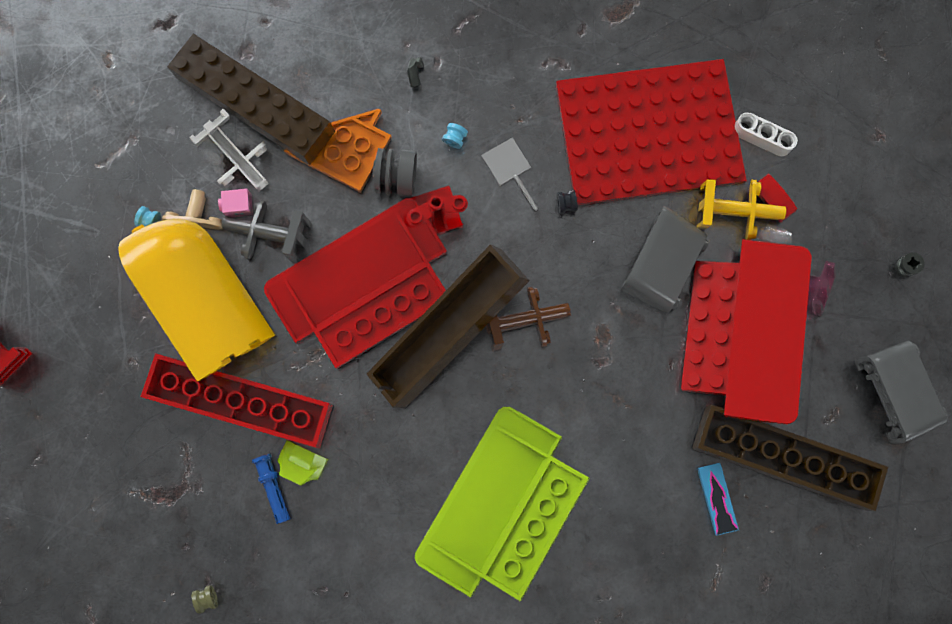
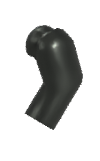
[407,57,424,88]

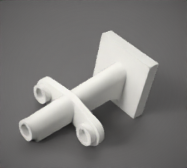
[190,109,269,192]

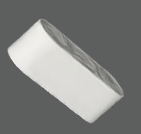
[735,113,798,156]

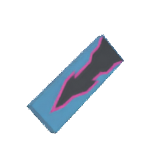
[697,463,739,536]

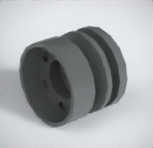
[372,148,417,197]

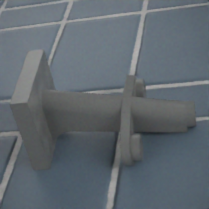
[222,200,312,263]

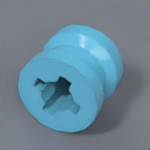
[442,123,468,149]
[134,206,161,227]

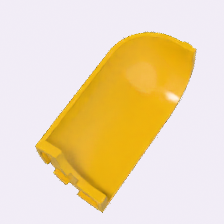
[118,218,275,381]

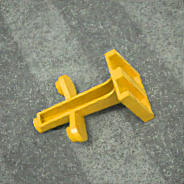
[697,179,786,240]

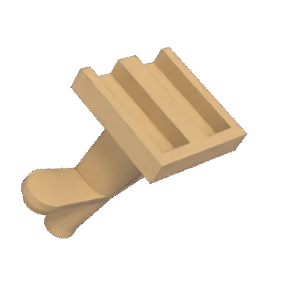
[162,189,223,230]

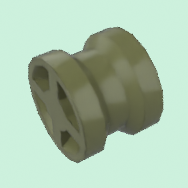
[191,585,218,614]

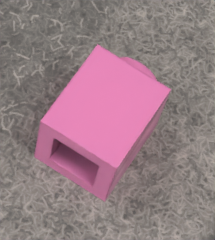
[218,189,253,218]

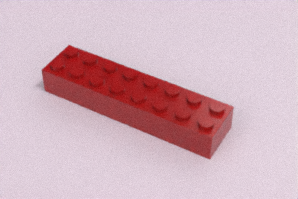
[141,353,333,448]

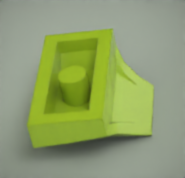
[277,440,328,486]

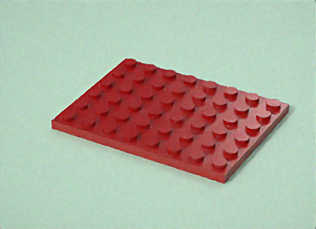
[556,59,747,206]

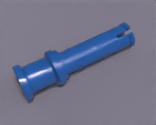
[252,453,290,524]

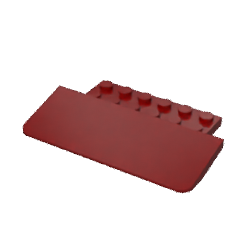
[264,198,447,369]
[681,239,812,424]

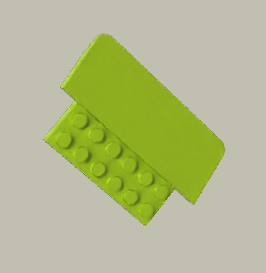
[415,407,590,601]

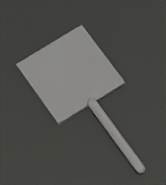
[481,137,538,211]

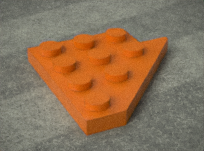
[284,109,392,193]

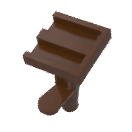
[486,287,571,351]

